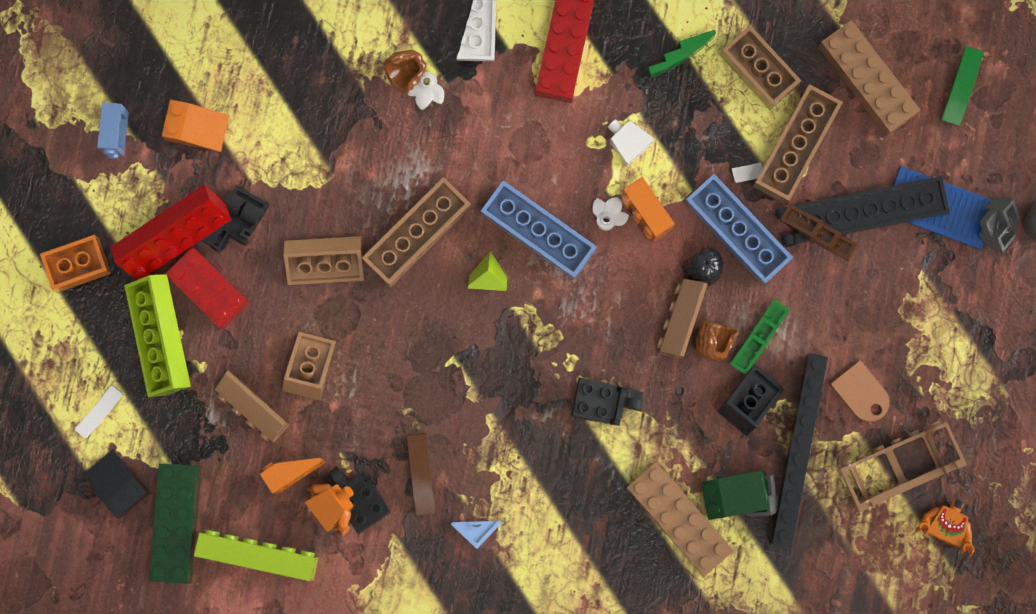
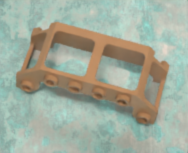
[837,421,967,513]

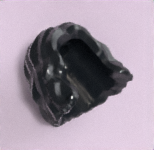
[681,249,724,286]

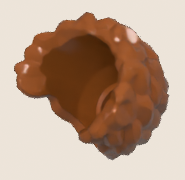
[383,50,426,94]
[695,320,739,361]

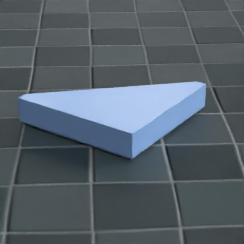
[451,521,501,549]

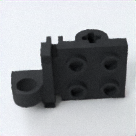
[202,186,270,253]
[571,377,643,426]
[323,466,391,534]

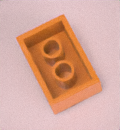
[621,176,675,242]
[40,235,111,293]

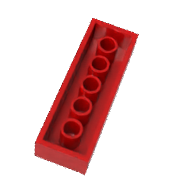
[535,0,594,103]
[111,184,231,280]

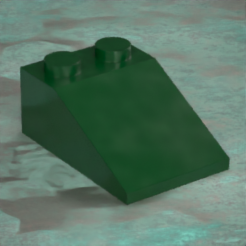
[701,470,770,520]

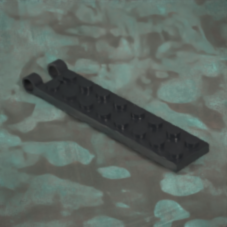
[775,176,950,247]

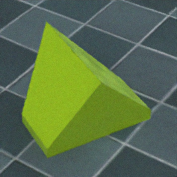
[468,251,507,291]

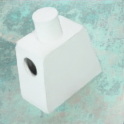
[608,119,654,167]

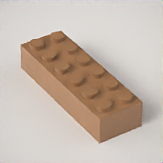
[818,20,920,137]
[753,84,843,205]
[362,177,471,288]
[626,462,734,577]

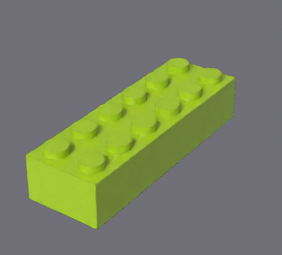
[124,274,191,397]
[194,530,319,581]

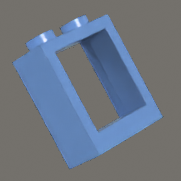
[97,102,129,159]

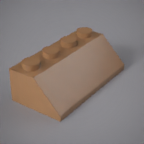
[283,236,364,285]
[657,279,707,361]
[215,371,290,442]

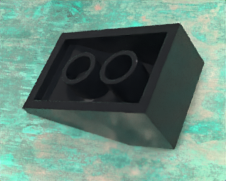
[717,365,784,436]
[83,449,150,519]

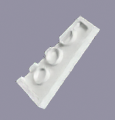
[457,0,496,61]

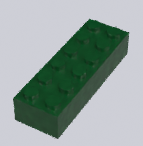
[149,463,201,584]

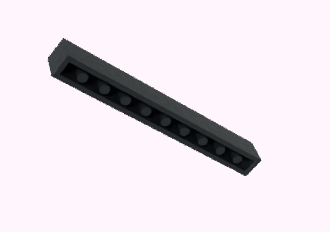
[770,353,828,548]

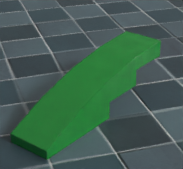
[647,30,716,78]
[941,46,984,126]
[730,299,790,375]

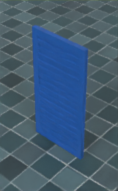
[894,166,994,250]

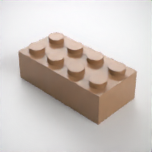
[720,25,801,110]

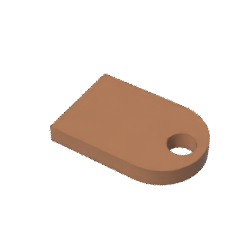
[830,360,889,422]

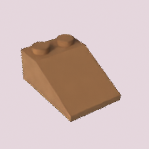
[282,332,336,401]

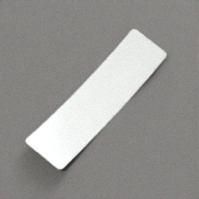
[732,162,763,183]
[75,385,123,438]

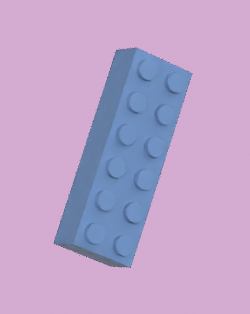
[684,174,793,286]
[481,180,597,281]

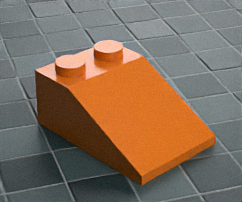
[162,100,229,152]
[260,458,326,495]

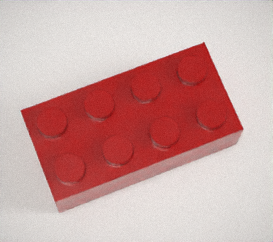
[165,247,249,330]

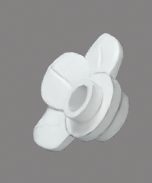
[408,72,444,110]
[592,197,629,231]

